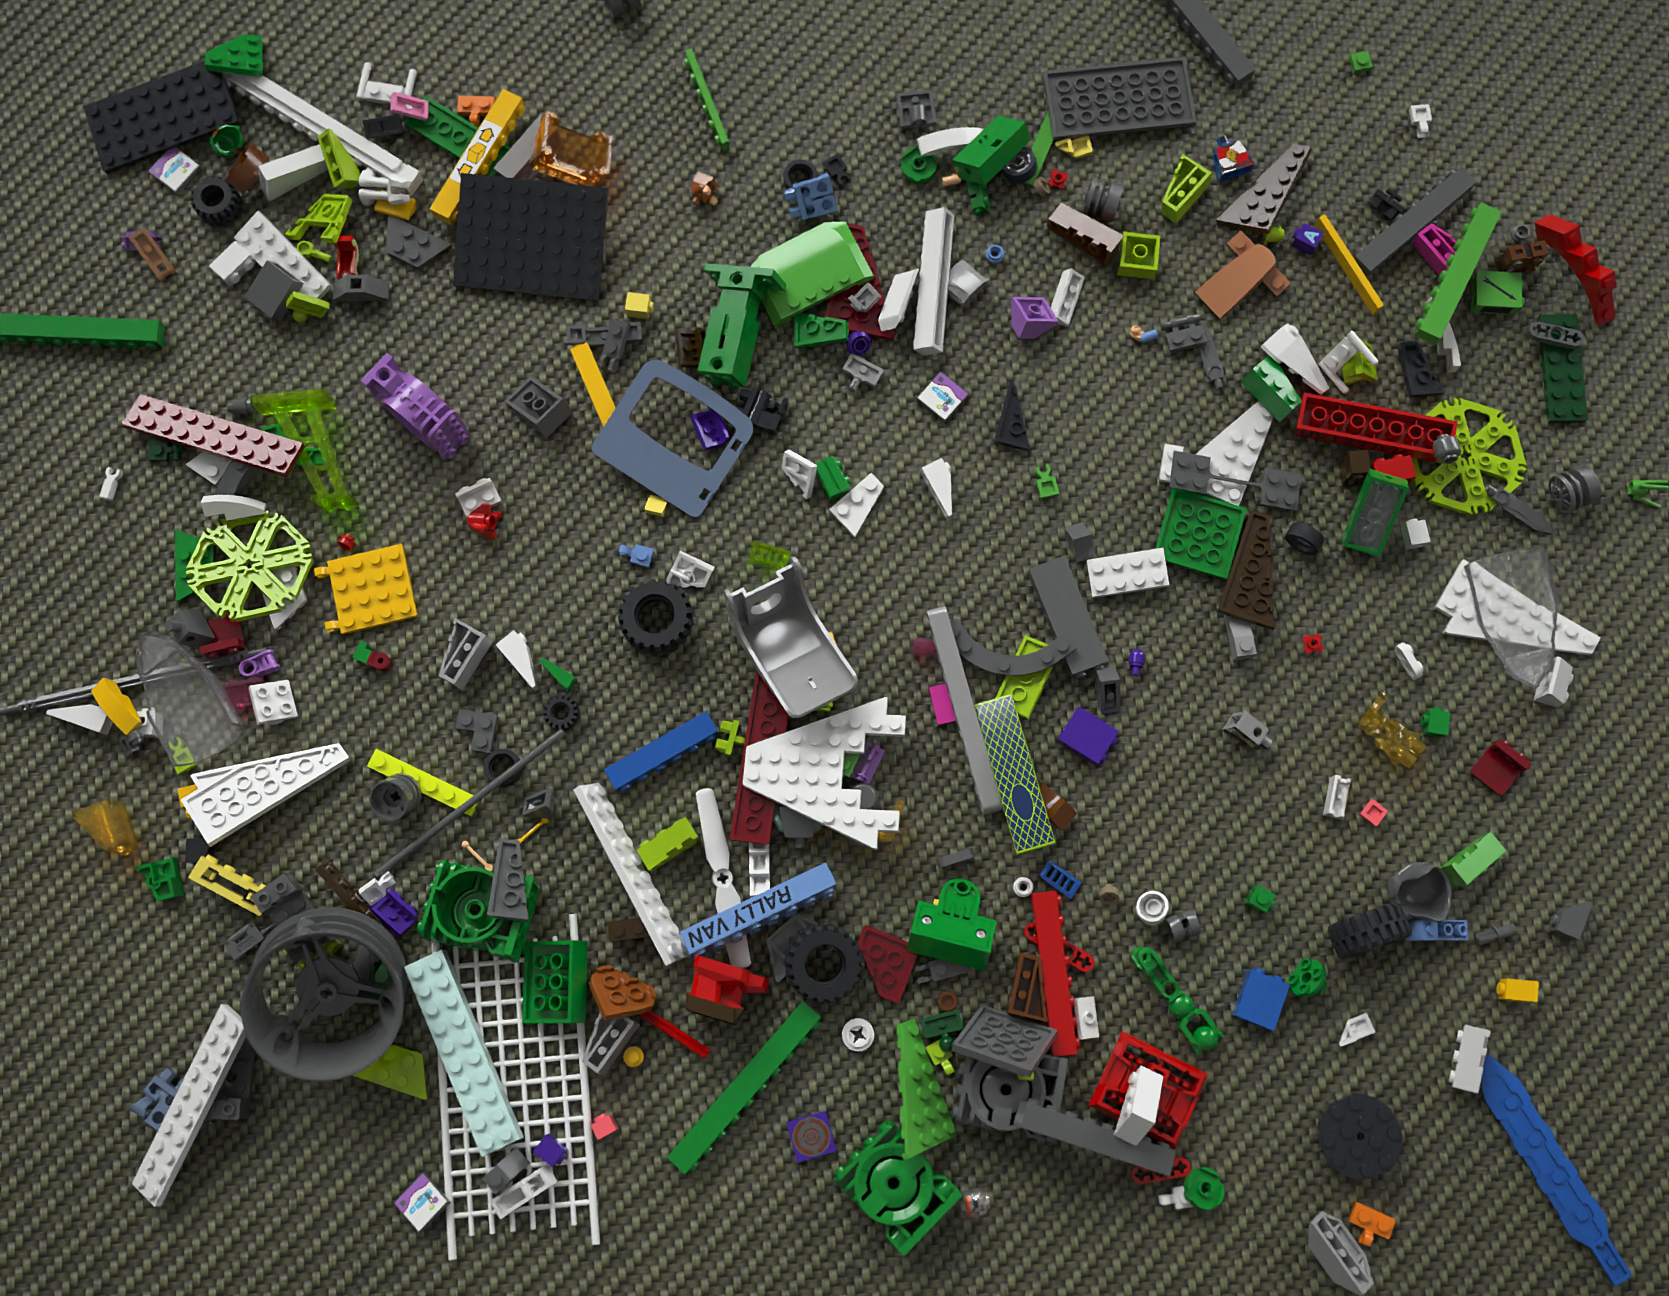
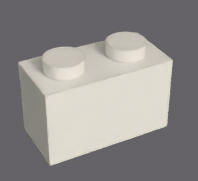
[209,241,256,287]

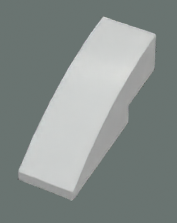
[201,495,267,520]
[490,1164,558,1219]

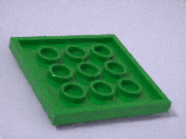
[1155,488,1247,580]

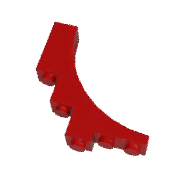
[1534,214,1617,326]

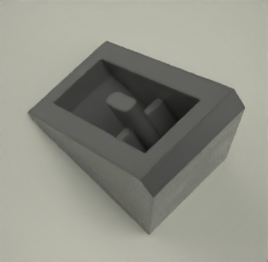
[1064,522,1095,563]
[522,788,555,819]

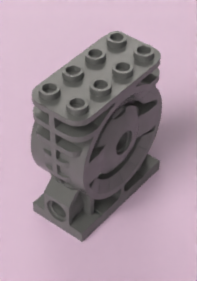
[951,1055,1068,1143]

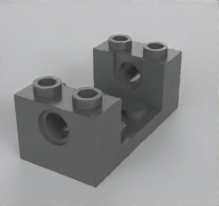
[250,873,336,964]
[205,1036,256,1120]

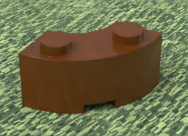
[225,143,268,195]
[1038,781,1078,831]

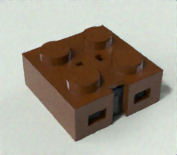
[1495,240,1549,273]

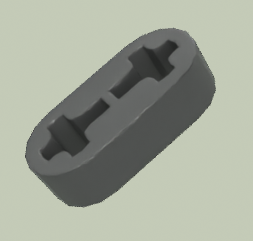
[936,848,974,869]

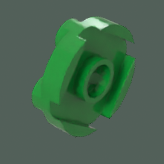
[901,146,937,185]
[1184,1167,1224,1211]

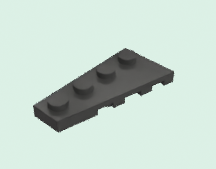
[487,838,528,922]

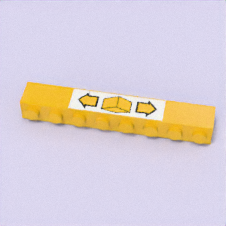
[430,89,525,226]

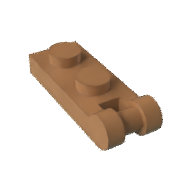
[129,227,177,282]

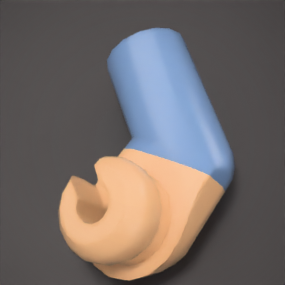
[1130,325,1158,343]

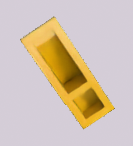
[91,678,142,736]

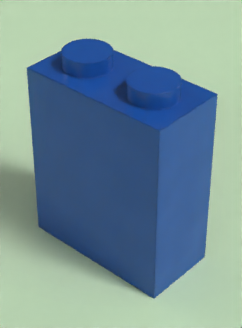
[1232,968,1290,1031]

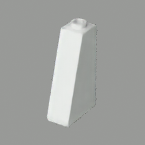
[258,144,328,201]

